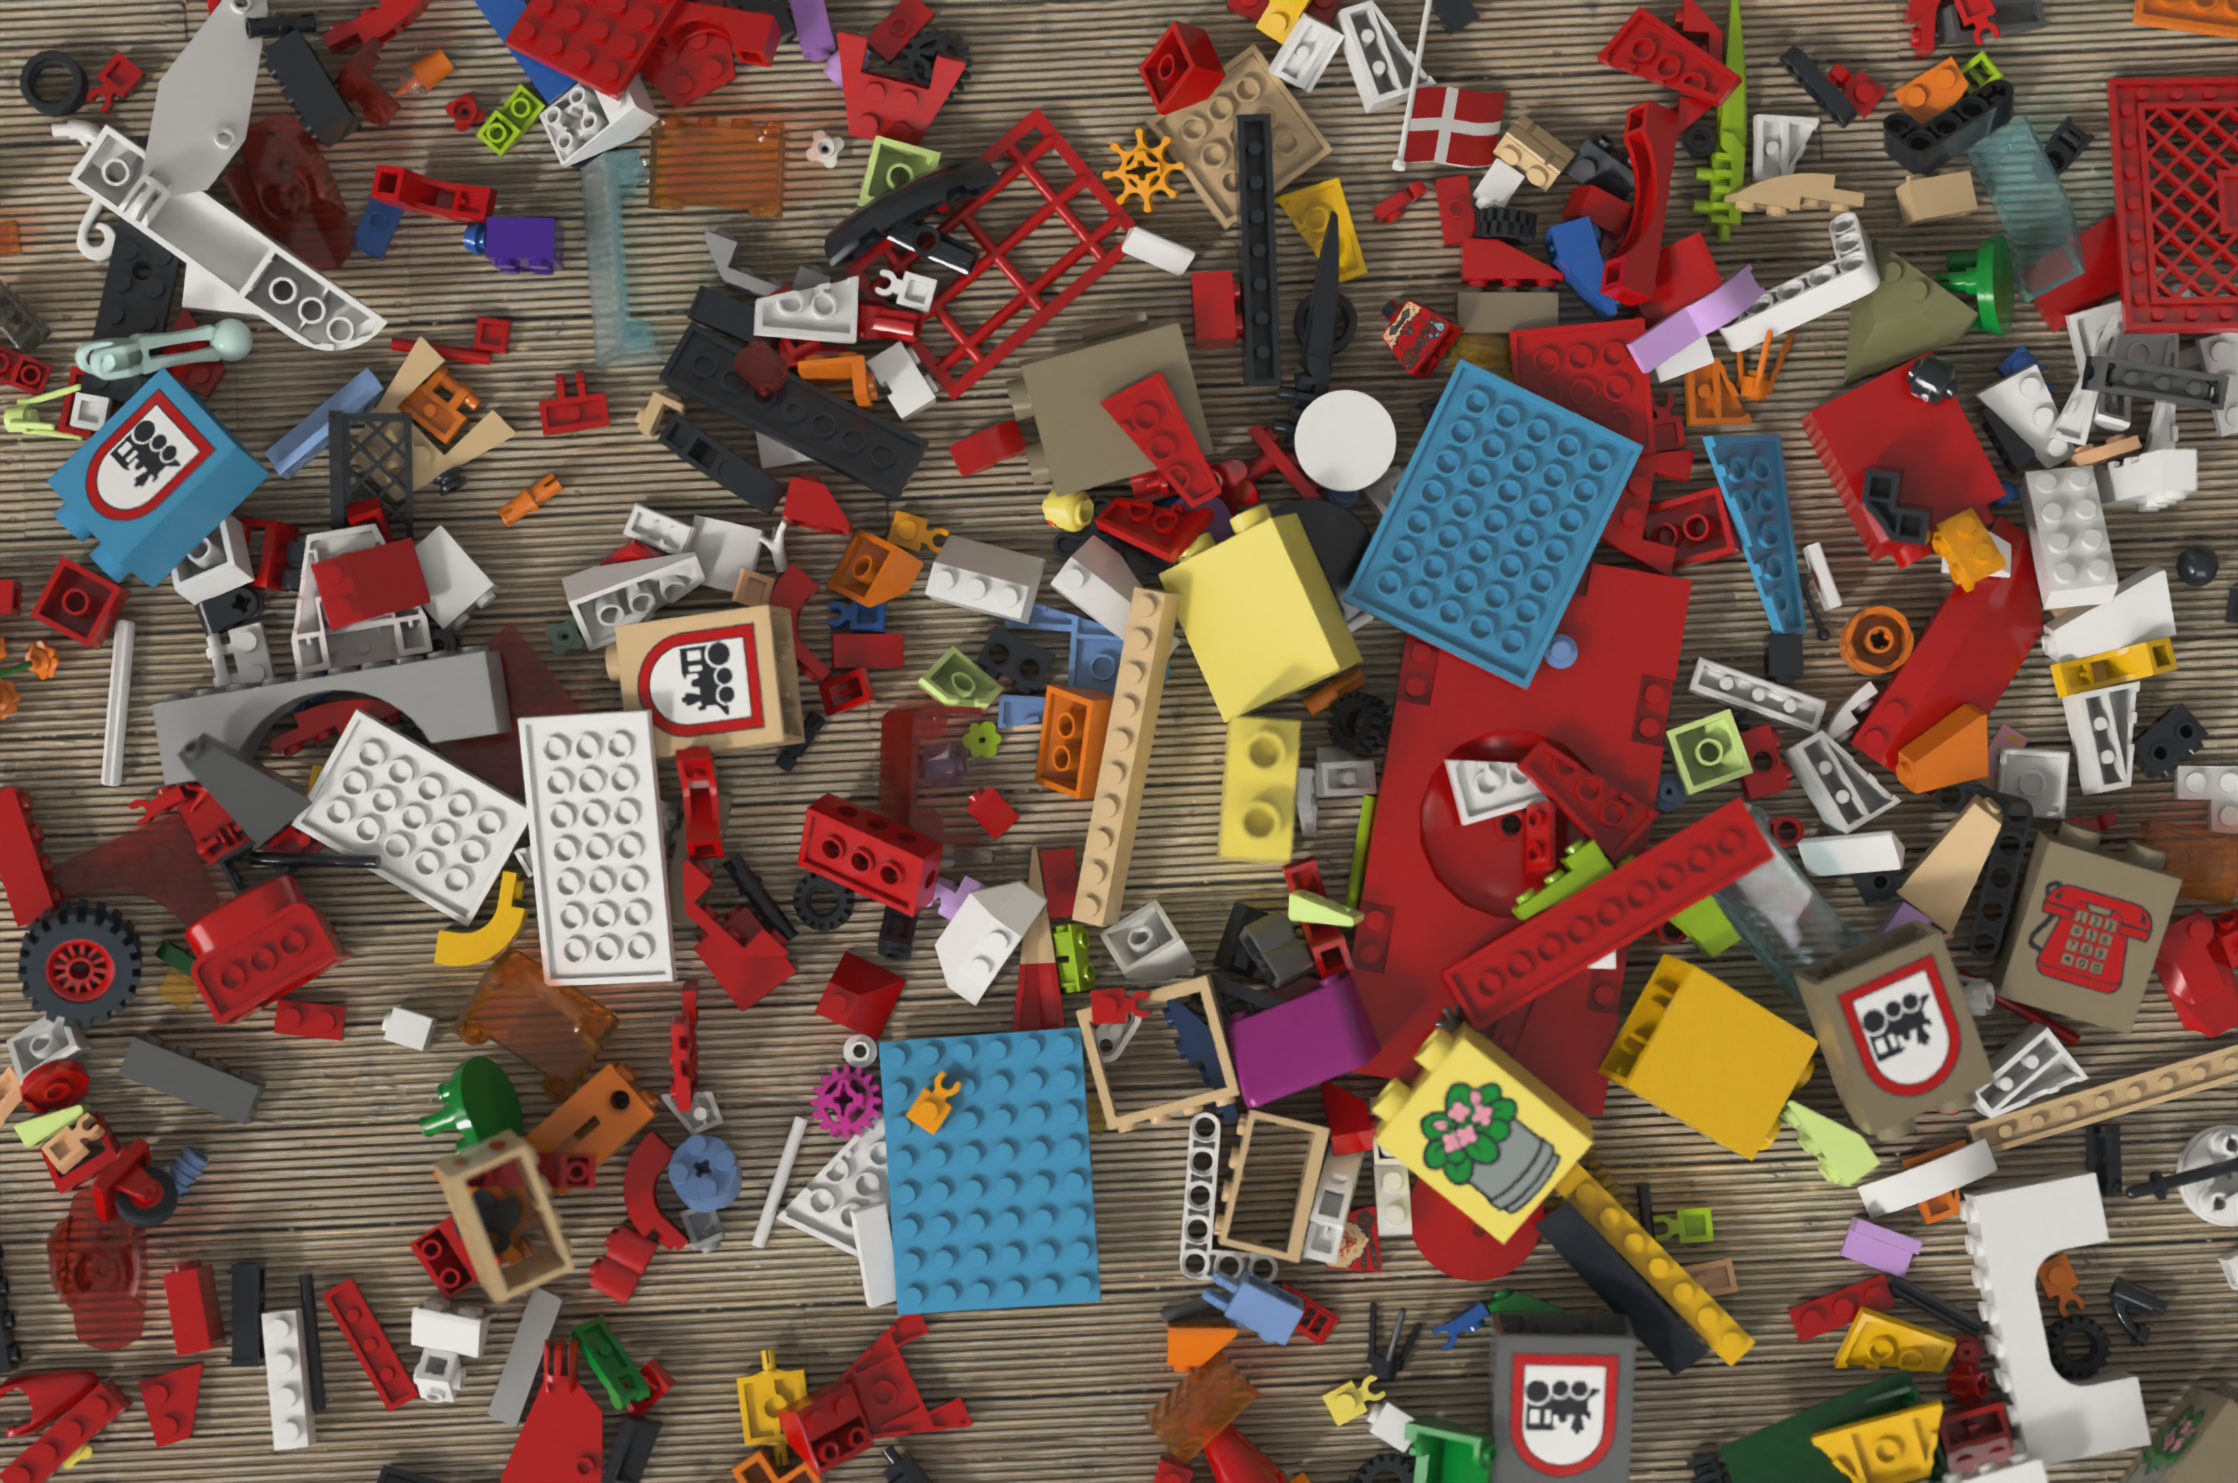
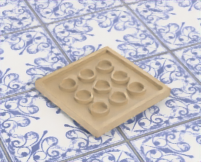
[1146,44,1333,231]

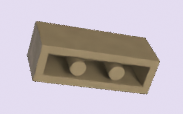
[1455,287,1559,338]

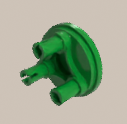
[1935,234,2015,336]
[419,1056,523,1153]

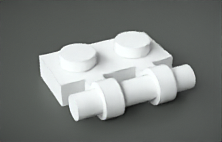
[206,622,276,692]

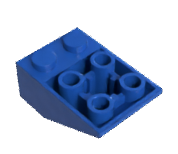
[1543,216,1620,322]

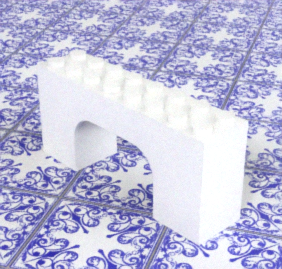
[1959,1169,2151,1465]

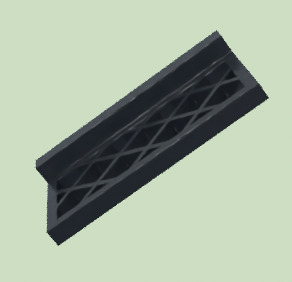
[328,410,414,544]

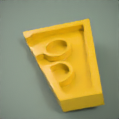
[1275,177,1369,283]
[1833,1306,1957,1372]

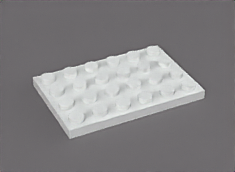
[292,708,528,927]

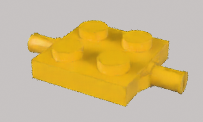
[736,1348,808,1466]

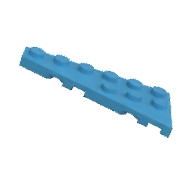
[1702,434,1807,635]

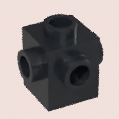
[1850,868,1904,905]

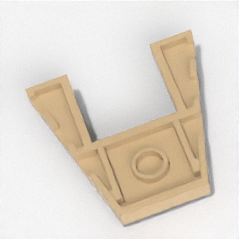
[350,335,517,502]

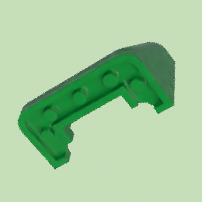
[1404,1416,1497,1483]

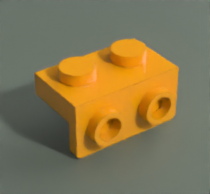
[1932,508,2007,593]

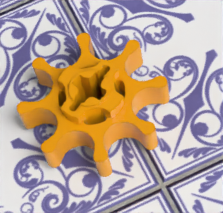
[1103,128,1188,213]

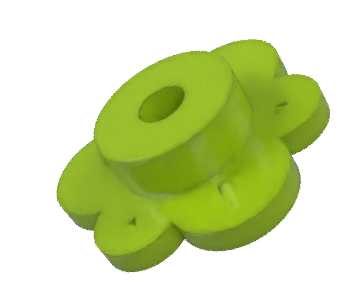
[962,721,1001,758]

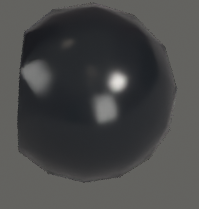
[2176,545,2219,587]

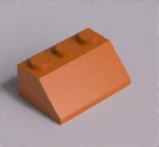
[1034,684,1114,800]

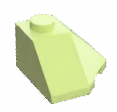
[918,646,1004,708]

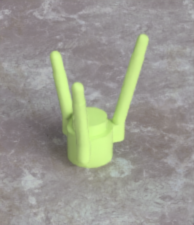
[4,384,83,440]

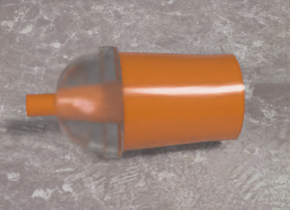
[395,48,455,97]

